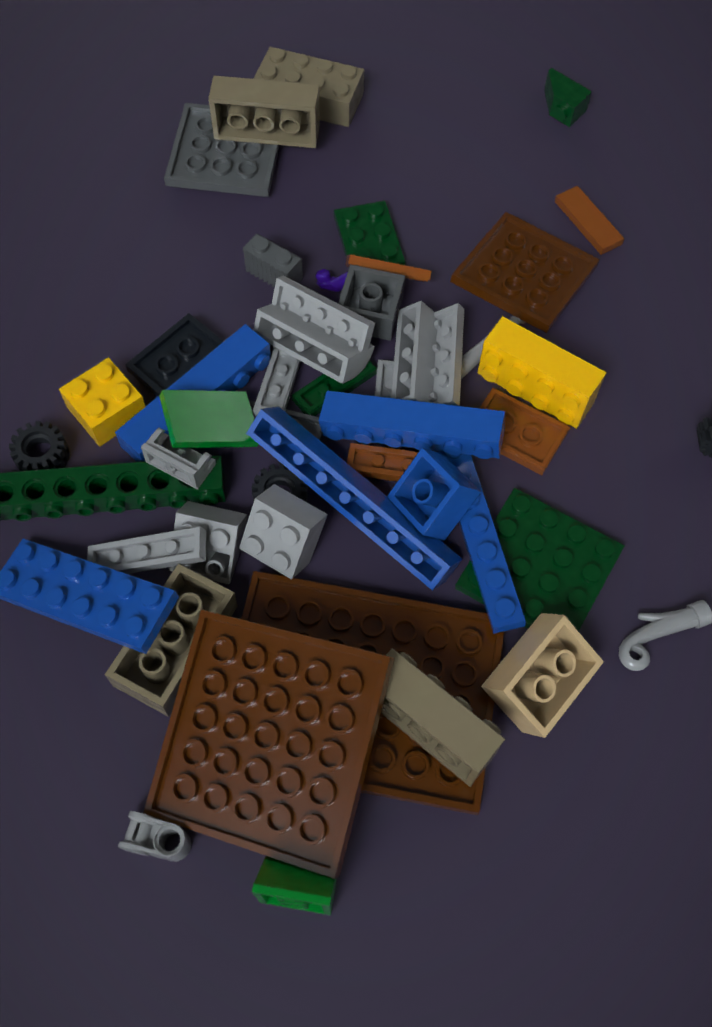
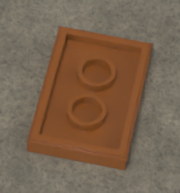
[480,387,570,476]

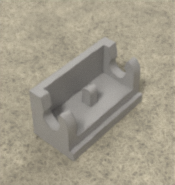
[141,428,216,490]

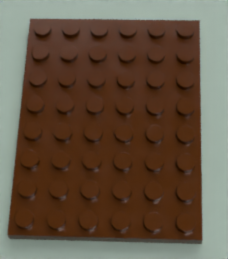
[241,571,504,815]

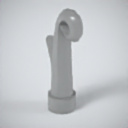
[619,599,712,671]

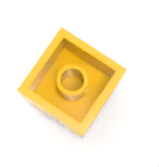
[59,357,146,447]

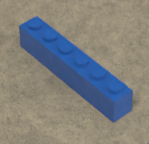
[115,324,271,462]
[318,391,505,459]

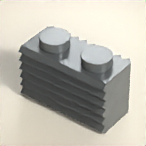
[243,234,304,287]

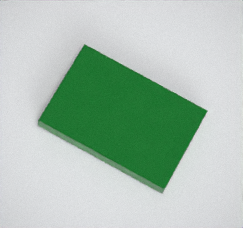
[159,390,259,448]

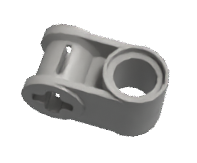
[118,811,191,862]

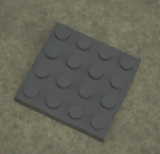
[164,103,280,197]

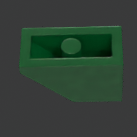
[544,68,592,127]

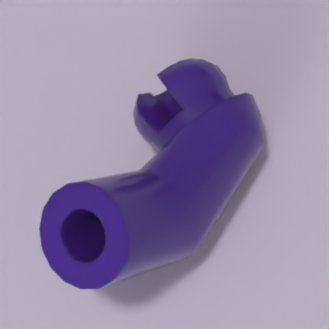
[315,269,348,292]

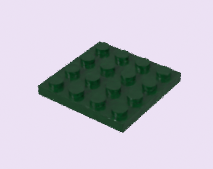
[455,488,625,631]

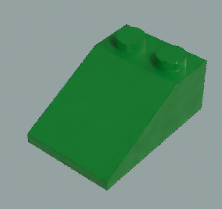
[252,856,337,915]

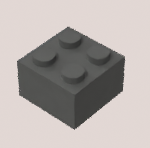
[338,264,405,341]

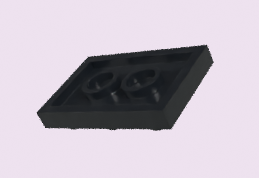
[125,313,224,397]

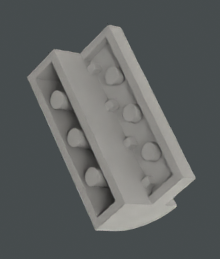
[254,276,375,384]
[391,301,464,406]

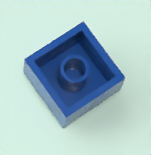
[387,447,481,540]

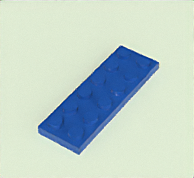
[0,539,179,654]

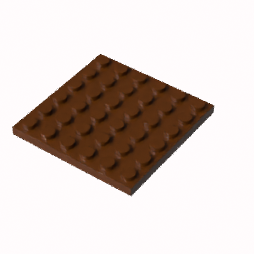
[143,609,395,879]

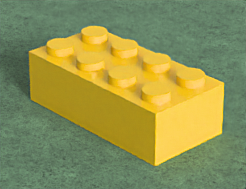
[477,316,607,429]

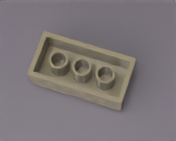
[254,47,364,127]
[208,76,320,148]
[105,563,238,717]
[381,648,505,787]

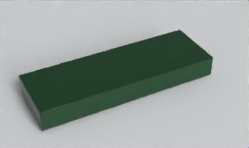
[292,360,377,416]

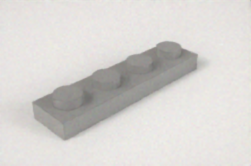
[87,526,206,574]

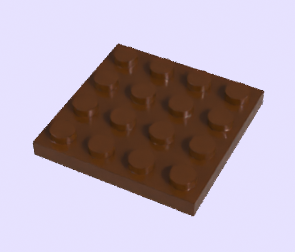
[450,212,600,333]

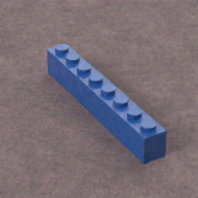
[246,407,463,591]

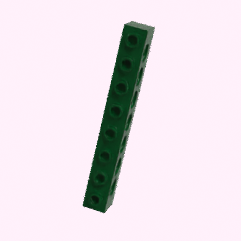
[0,456,226,521]

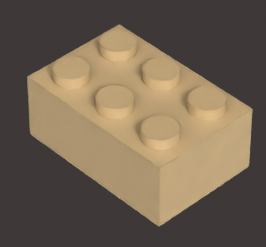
[481,613,604,738]

